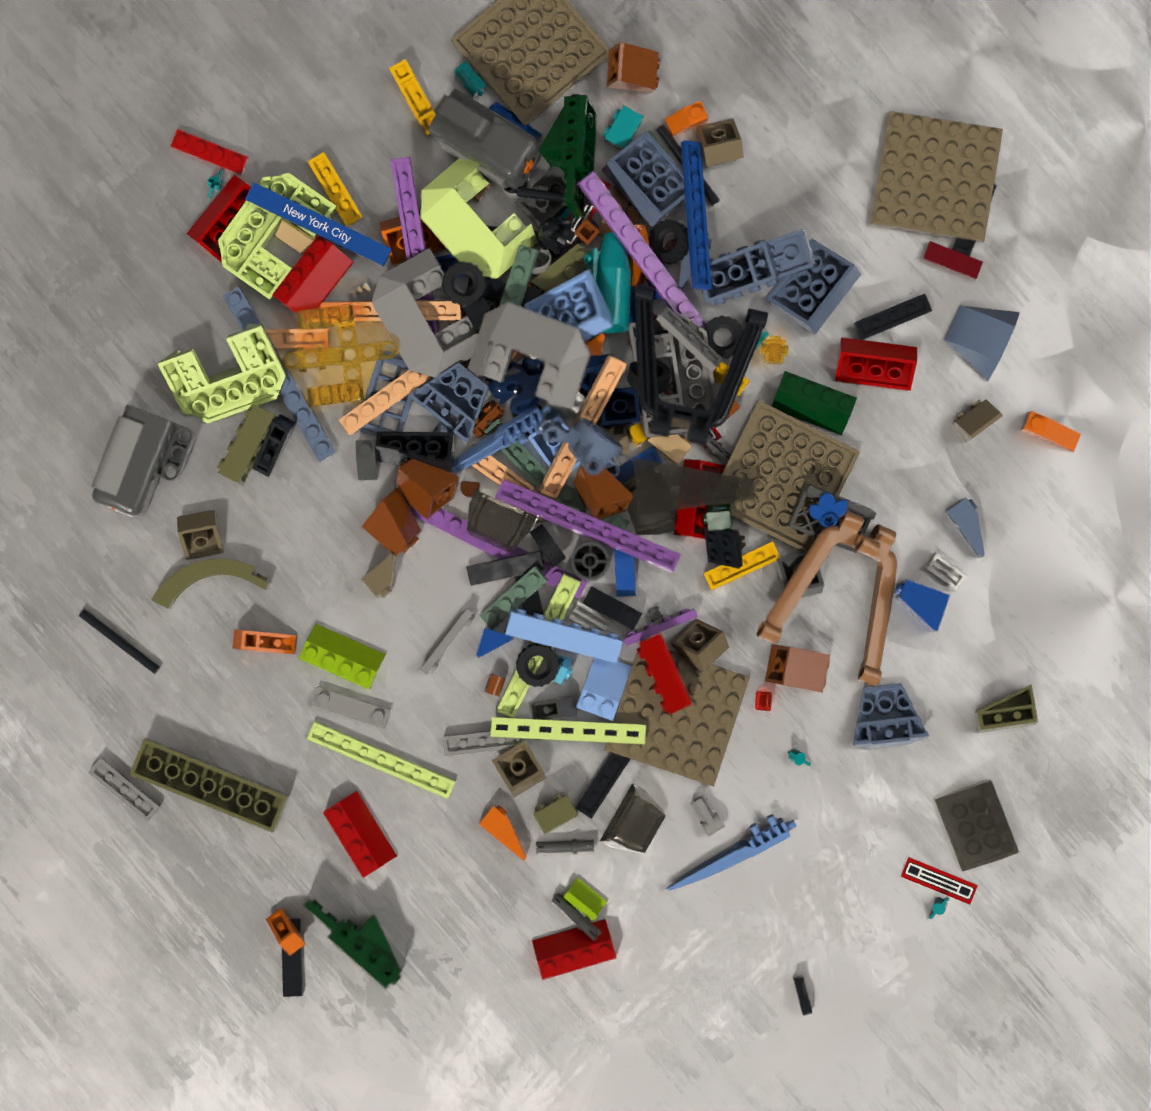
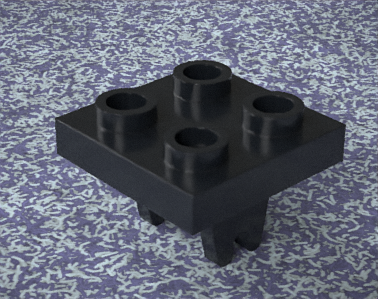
[704,525,746,569]

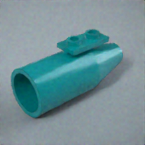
[584,233,631,333]

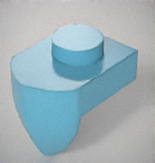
[554,656,573,684]

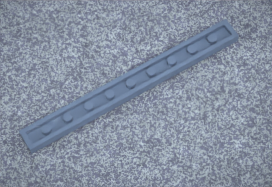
[223,286,336,462]

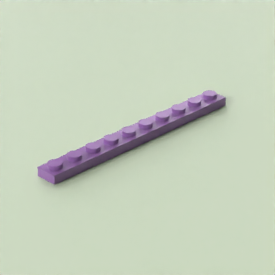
[390,156,440,334]
[577,171,706,328]
[495,479,681,573]
[410,506,587,599]

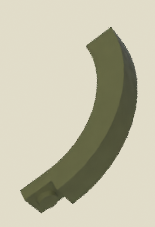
[151,559,271,609]

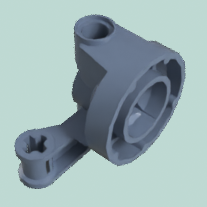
[539,417,624,477]

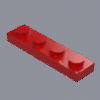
[170,129,249,176]

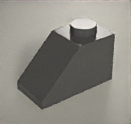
[355,440,378,480]
[531,696,577,720]

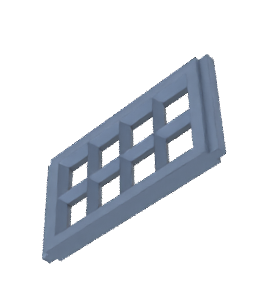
[358,350,416,436]

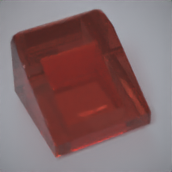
[755,691,772,711]

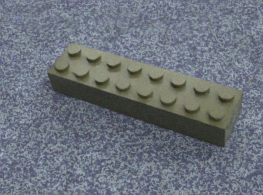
[129,738,290,833]

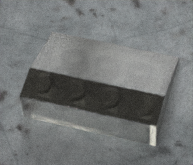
[934,779,1019,872]

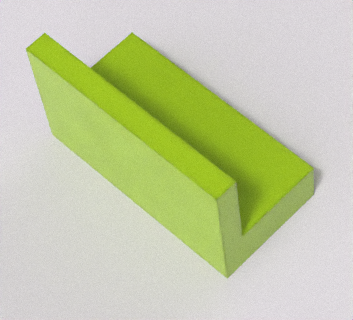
[563,878,607,921]

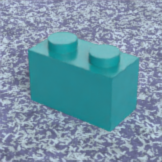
[603,105,644,151]

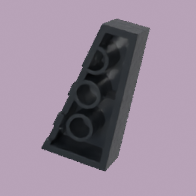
[375,431,455,473]

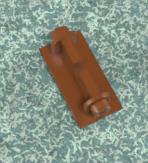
[472,400,505,438]

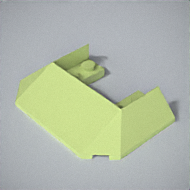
[420,158,538,279]
[218,173,337,300]
[158,324,286,423]

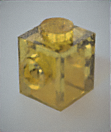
[761,336,789,365]

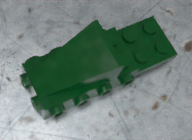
[539,94,597,218]
[303,899,401,989]

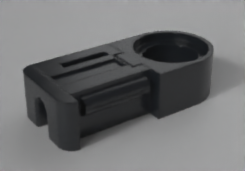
[793,975,813,1016]

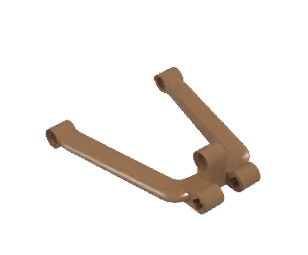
[756,510,897,686]

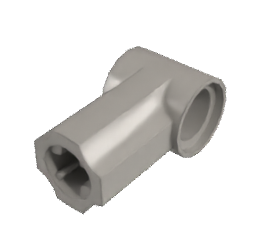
[690,795,725,836]

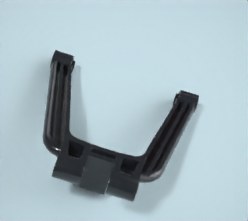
[633,283,768,446]

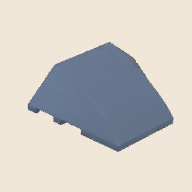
[944,305,1020,381]
[408,362,489,444]
[853,683,929,749]

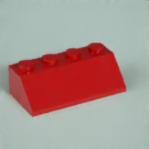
[186,175,251,262]
[272,235,354,323]
[835,337,917,391]
[674,459,725,540]
[636,633,692,715]
[323,791,397,878]
[532,919,617,980]

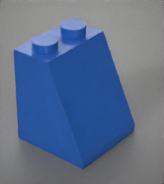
[894,579,950,632]

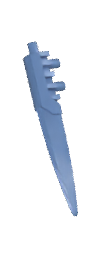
[453,405,552,474]
[666,814,797,891]

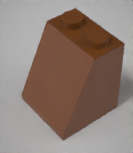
[606,42,660,93]
[394,459,459,519]
[573,462,633,520]
[361,488,421,557]
[765,644,830,693]

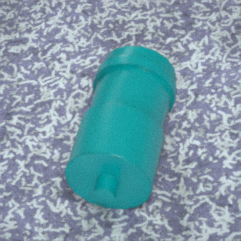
[453,61,487,98]

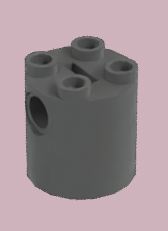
[571,542,610,582]

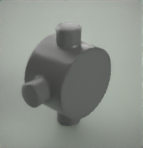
[647,606,664,623]

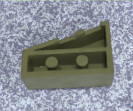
[530,244,588,293]
[975,684,1038,733]

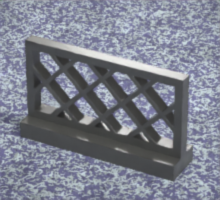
[788,482,877,553]

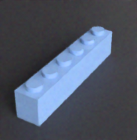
[504,608,623,663]

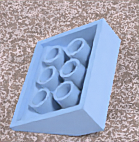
[524,270,613,341]

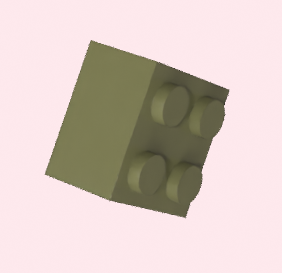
[533,792,578,835]

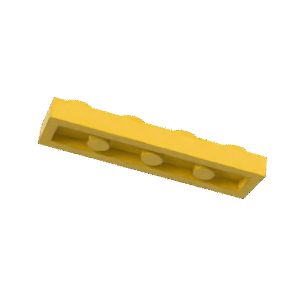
[308,152,363,227]
[703,541,781,591]

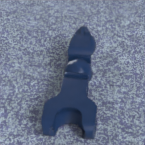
[485,337,592,404]
[500,354,614,414]

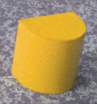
[627,423,649,447]

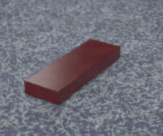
[922,241,983,280]

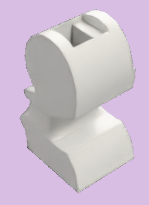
[555,391,586,419]

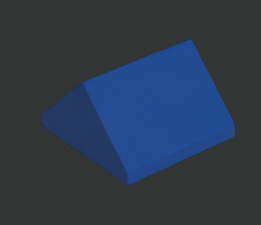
[476,628,513,658]

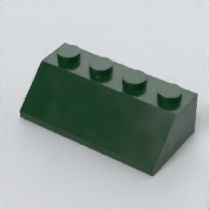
[771,371,857,436]

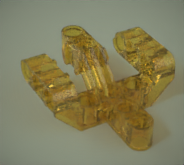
[283,304,397,407]

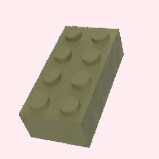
[217,404,277,486]

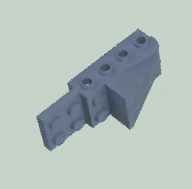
[702,229,816,306]

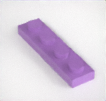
[623,608,698,646]

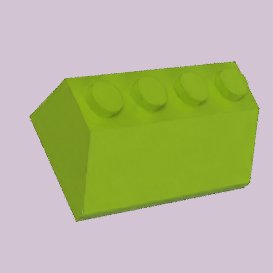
[298,624,386,690]

